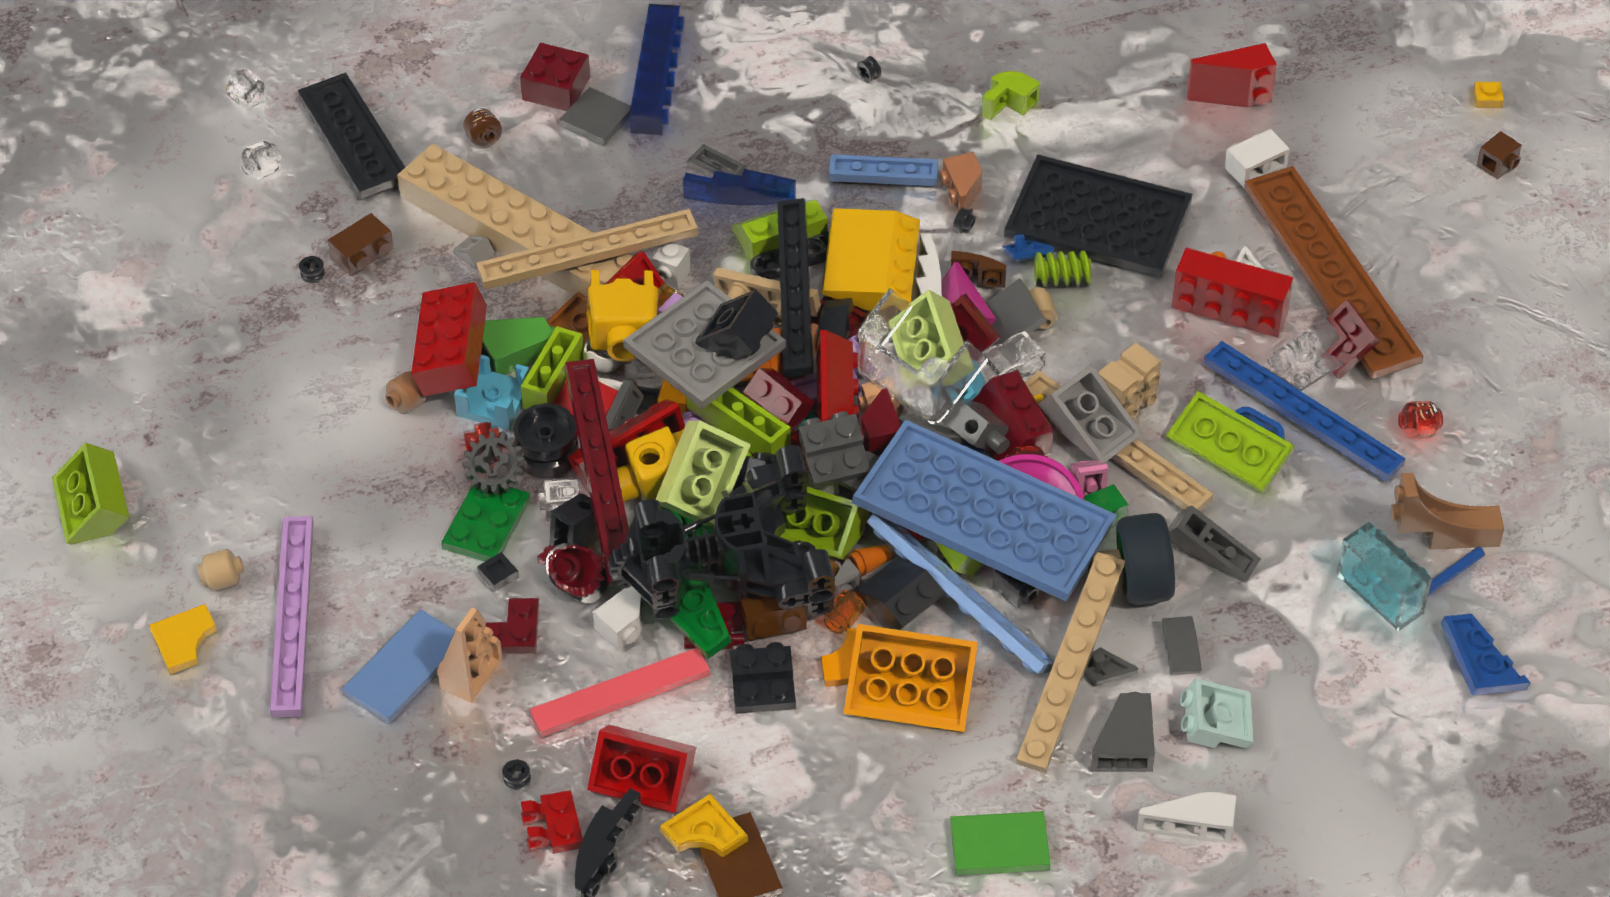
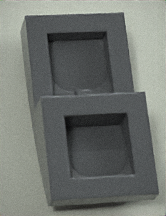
[1162,616,1202,675]

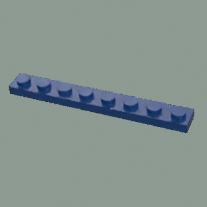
[1204,341,1405,482]

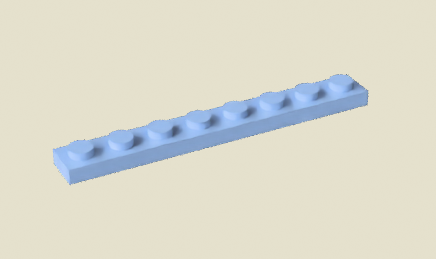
[867,513,1055,674]

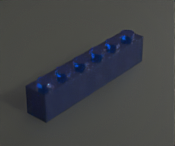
[629,4,685,135]

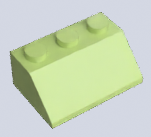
[886,290,972,389]

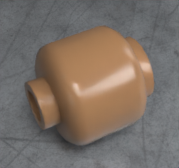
[385,372,427,413]

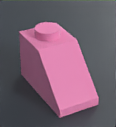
[1070,460,1108,496]

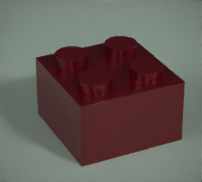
[520,42,590,111]

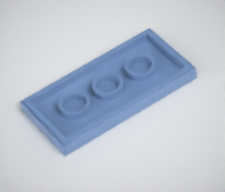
[342,609,455,724]

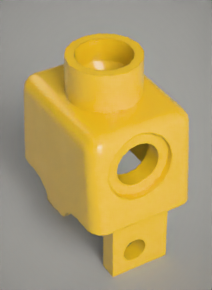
[586,270,658,362]
[617,426,684,502]

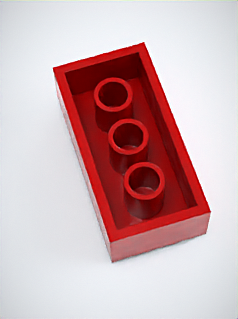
[1171,247,1294,338]
[411,282,487,396]

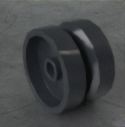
[513,403,579,478]

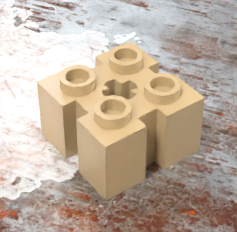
[1098,342,1161,419]

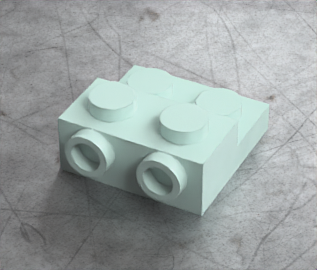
[1180,678,1254,749]

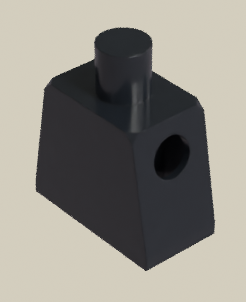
[549,494,599,549]

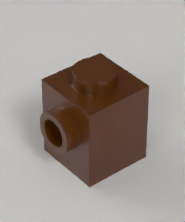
[1476,131,1522,180]

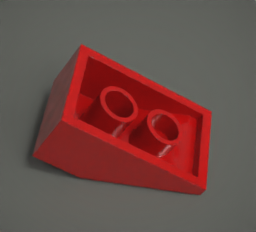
[1186,43,1277,107]

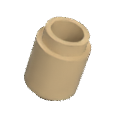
[1029,287,1058,329]

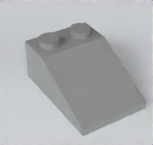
[1038,364,1143,463]

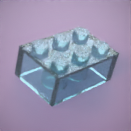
[1336,522,1432,631]

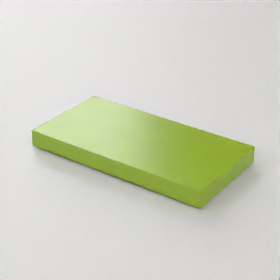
[1166,391,1295,494]

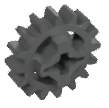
[462,431,527,495]

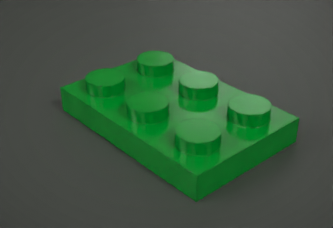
[441,486,531,562]

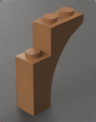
[1391,473,1504,550]

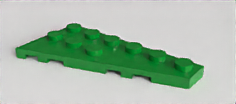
[629,506,732,659]

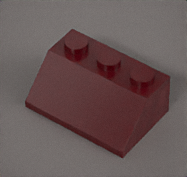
[972,370,1053,461]

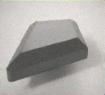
[1084,647,1138,686]

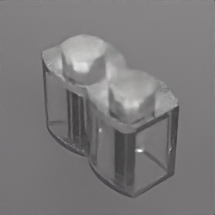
[979,331,1046,380]

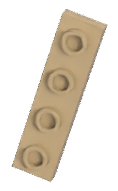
[713,267,821,327]

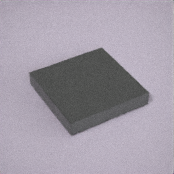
[560,87,634,145]
[986,278,1047,353]

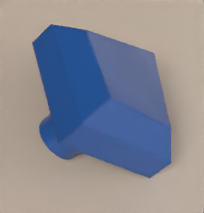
[1003,234,1055,262]

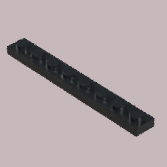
[777,198,814,377]

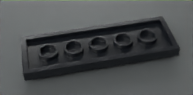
[297,72,405,199]

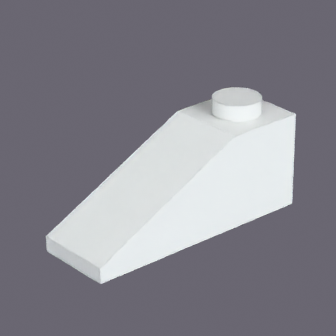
[1136,791,1236,844]

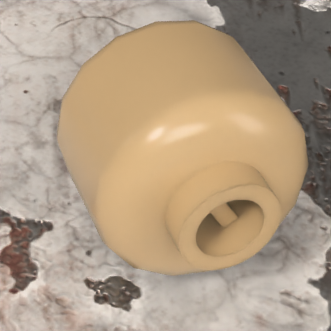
[198,549,244,591]

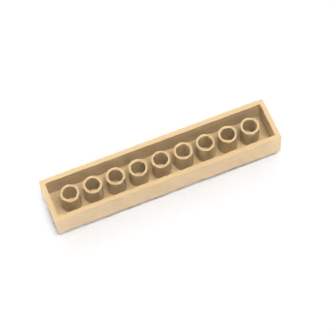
[397,143,634,297]

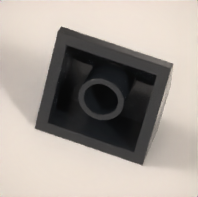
[695,289,778,359]
[854,556,945,630]

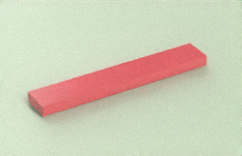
[530,648,710,738]

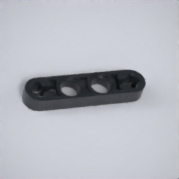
[750,231,829,279]

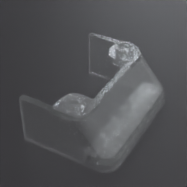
[858,288,988,424]

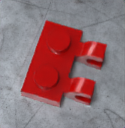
[521,790,583,854]

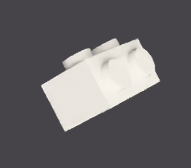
[1225,129,1290,188]

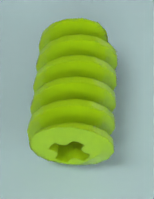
[1034,251,1092,287]

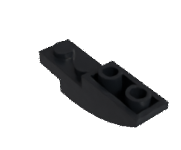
[575,788,643,897]

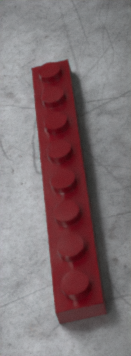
[564,359,629,586]

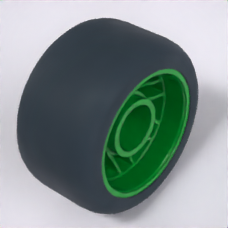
[1116,513,1175,605]

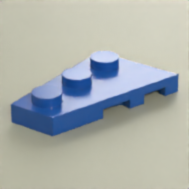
[1441,614,1531,696]

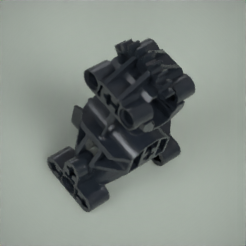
[608,445,835,619]

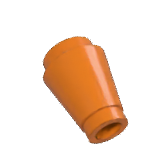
[846,544,892,577]

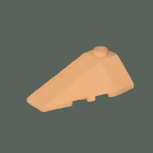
[437,608,503,703]

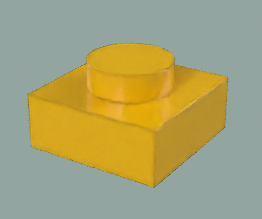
[1473,82,1504,108]

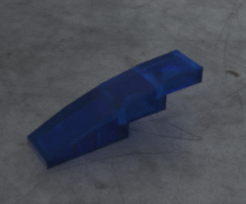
[683,169,796,205]

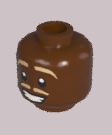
[463,108,502,148]

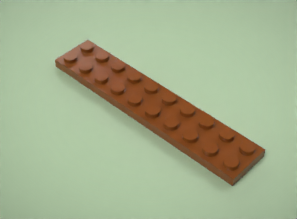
[1244,166,1424,379]

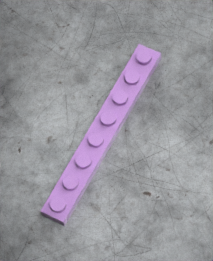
[270,516,314,717]

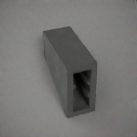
[1091,692,1155,772]

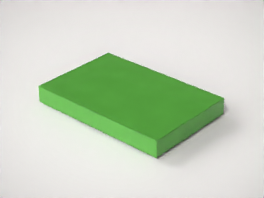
[950,811,1051,876]

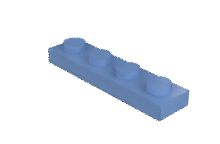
[829,154,938,186]

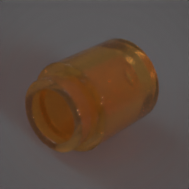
[823,590,866,634]

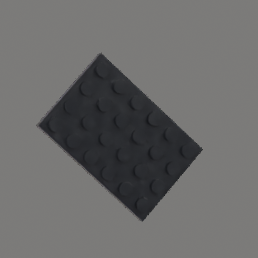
[1004,154,1193,277]

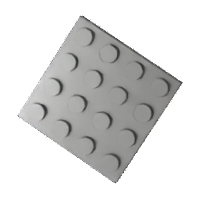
[623,280,786,409]

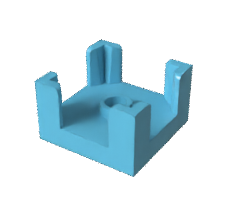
[454,355,529,430]

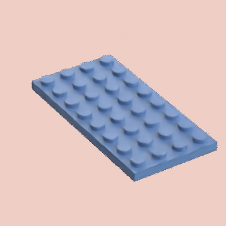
[852,420,1117,602]

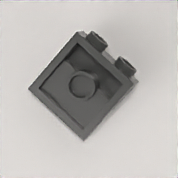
[799,411,871,488]

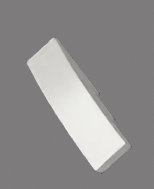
[915,232,941,298]

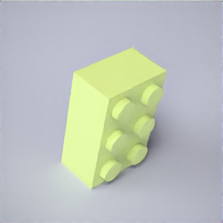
[655,420,751,526]

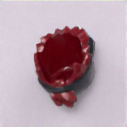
[537,543,608,605]

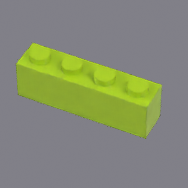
[686,388,791,454]

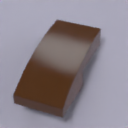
[951,251,1006,288]

